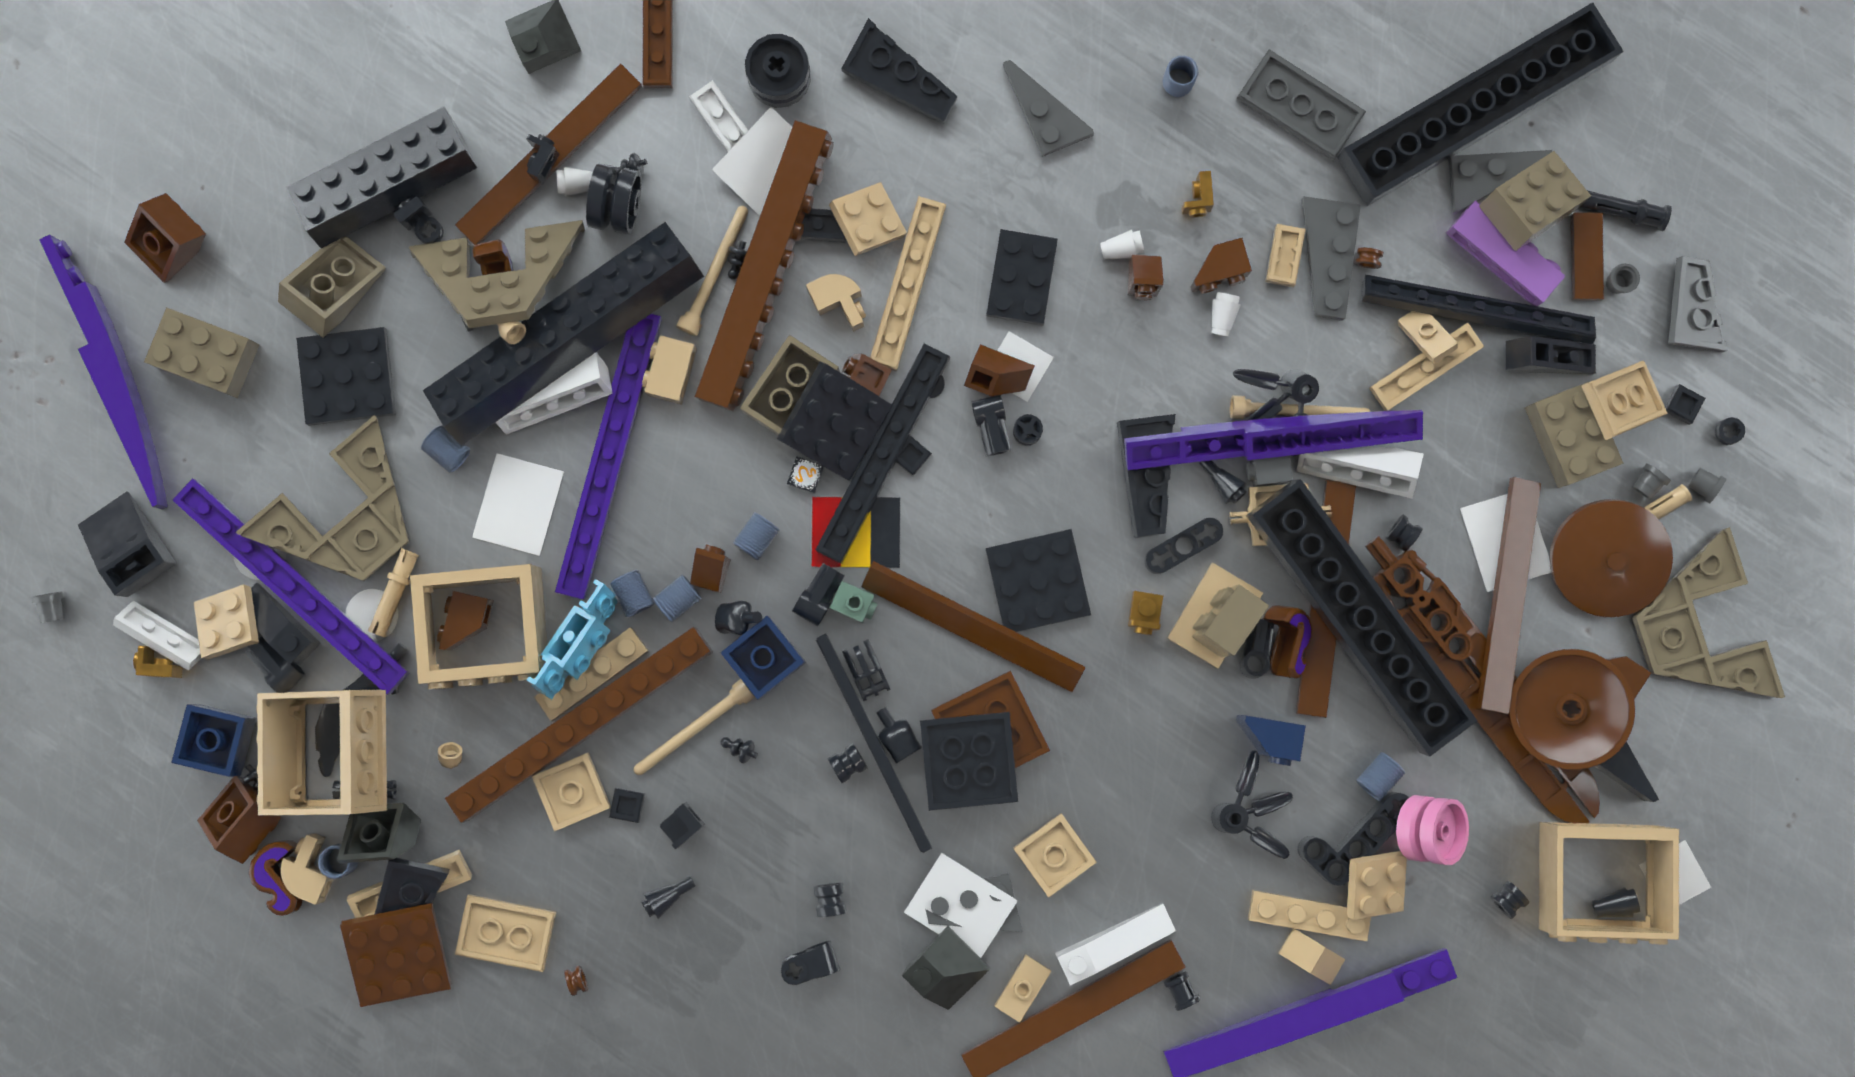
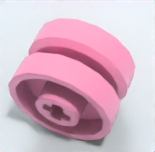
[1396,795,1469,865]

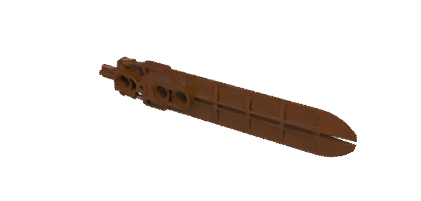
[1365,536,1600,824]

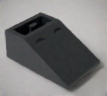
[78,491,177,597]

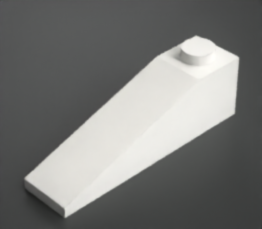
[495,352,613,435]
[1296,447,1424,499]
[1055,903,1176,985]

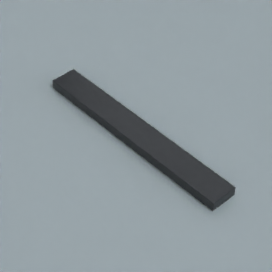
[1362,274,1596,345]
[815,343,950,564]
[816,633,932,853]

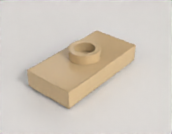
[1265,224,1306,288]
[1398,311,1458,364]
[994,954,1051,1023]

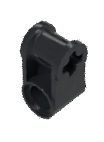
[781,941,840,985]

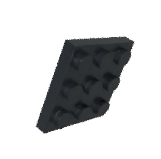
[296,327,396,426]
[777,361,892,481]
[985,529,1091,632]
[920,712,1018,811]

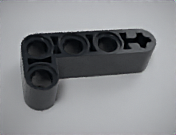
[1298,792,1409,886]

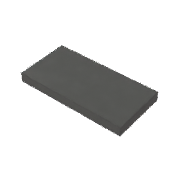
[1237,49,1366,161]

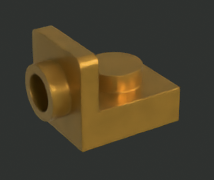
[1181,171,1214,218]
[1128,591,1164,635]
[133,645,183,678]

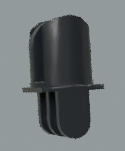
[842,639,891,701]

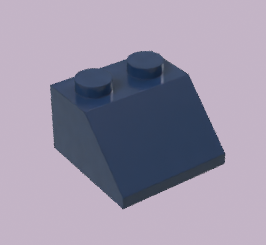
[1236,715,1306,766]

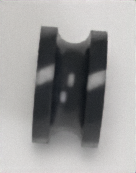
[414,216,444,244]
[1715,417,1746,445]

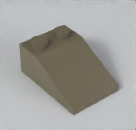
[278,236,386,338]

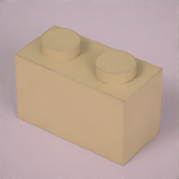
[642,335,697,405]

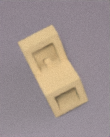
[806,274,866,332]
[281,833,334,905]

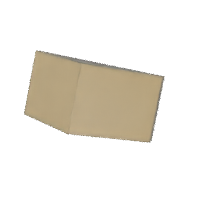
[1278,928,1346,985]

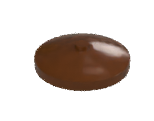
[1549,499,1673,618]
[1509,649,1635,770]

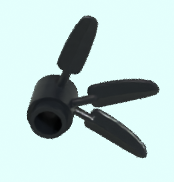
[1233,369,1319,457]
[1211,750,1293,859]

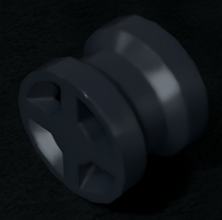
[1013,414,1043,446]
[1386,514,1423,552]
[1490,881,1529,919]

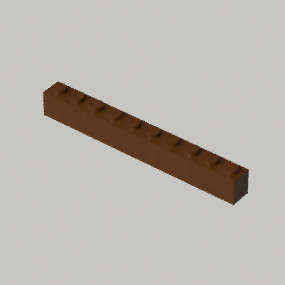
[695,120,834,412]
[444,627,713,823]

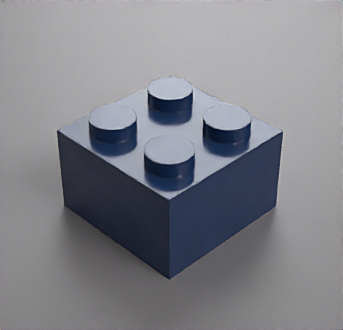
[720,615,807,700]
[171,704,256,777]

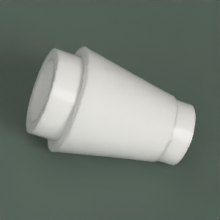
[557,167,593,196]
[1100,229,1145,260]
[1211,292,1241,337]

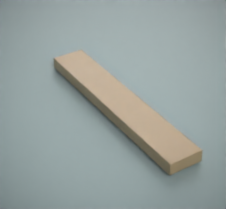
[870,196,946,371]

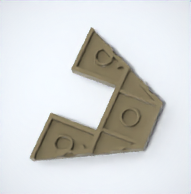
[409,220,585,328]
[236,415,409,581]
[1632,527,1785,698]

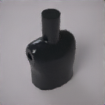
[715,601,762,635]
[876,707,922,764]

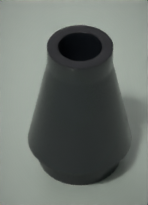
[1592,887,1640,918]

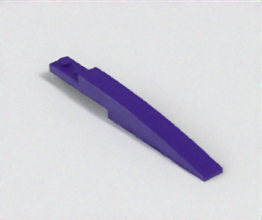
[39,234,168,510]
[1124,410,1423,470]
[1163,948,1458,1077]

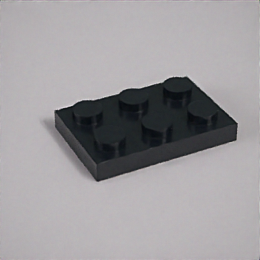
[986,229,1058,326]

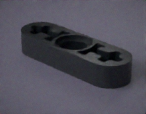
[1144,518,1223,574]

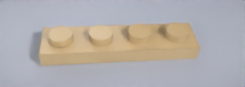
[1369,323,1484,411]
[534,627,649,721]
[347,849,472,918]
[1248,890,1371,941]

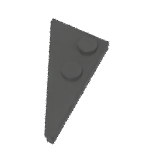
[1003,60,1094,157]
[1448,150,1552,213]

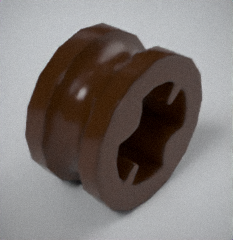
[1355,247,1384,269]
[564,965,588,996]

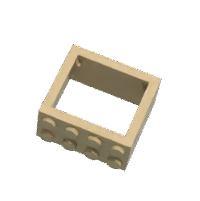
[410,564,548,690]
[256,690,387,815]
[1539,822,1679,945]

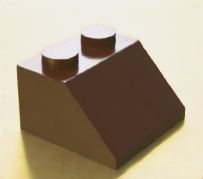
[124,193,206,283]
[197,776,282,864]

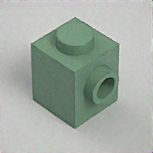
[830,581,877,623]

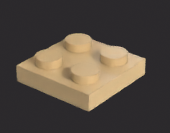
[829,182,907,256]
[194,584,259,660]
[532,753,611,832]
[1013,813,1097,898]
[1347,851,1407,920]

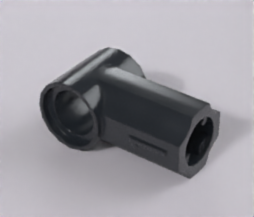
[971,395,1011,456]
[792,563,845,627]
[1240,619,1274,679]
[245,636,306,693]

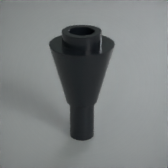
[1199,460,1247,504]
[641,876,696,919]

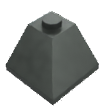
[505,0,581,74]
[337,803,421,863]
[902,926,990,1010]

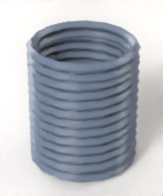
[1162,55,1199,97]
[421,425,470,473]
[733,512,780,560]
[610,570,655,617]
[653,575,702,622]
[1356,752,1405,801]
[318,843,359,879]

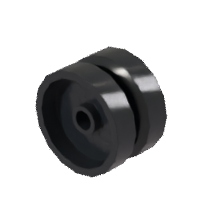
[745,34,811,108]
[586,163,642,235]

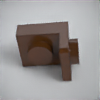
[842,353,892,396]

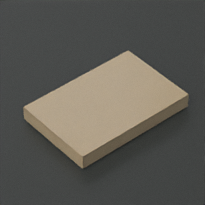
[1582,360,1667,440]
[1167,562,1263,669]
[455,894,556,972]

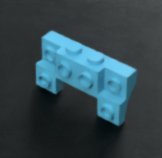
[527,579,618,700]

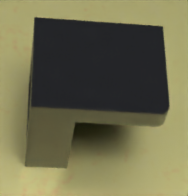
[660,802,705,850]

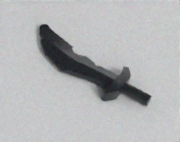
[315,643,408,777]

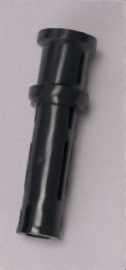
[1579,190,1672,231]

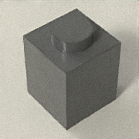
[1246,456,1293,487]

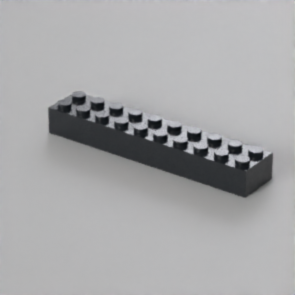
[1337,2,1624,206]
[423,222,704,446]
[1246,479,1478,757]

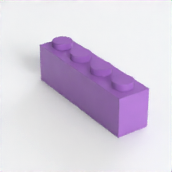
[1446,201,1565,306]

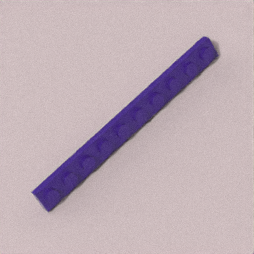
[555,314,662,600]
[172,478,410,695]

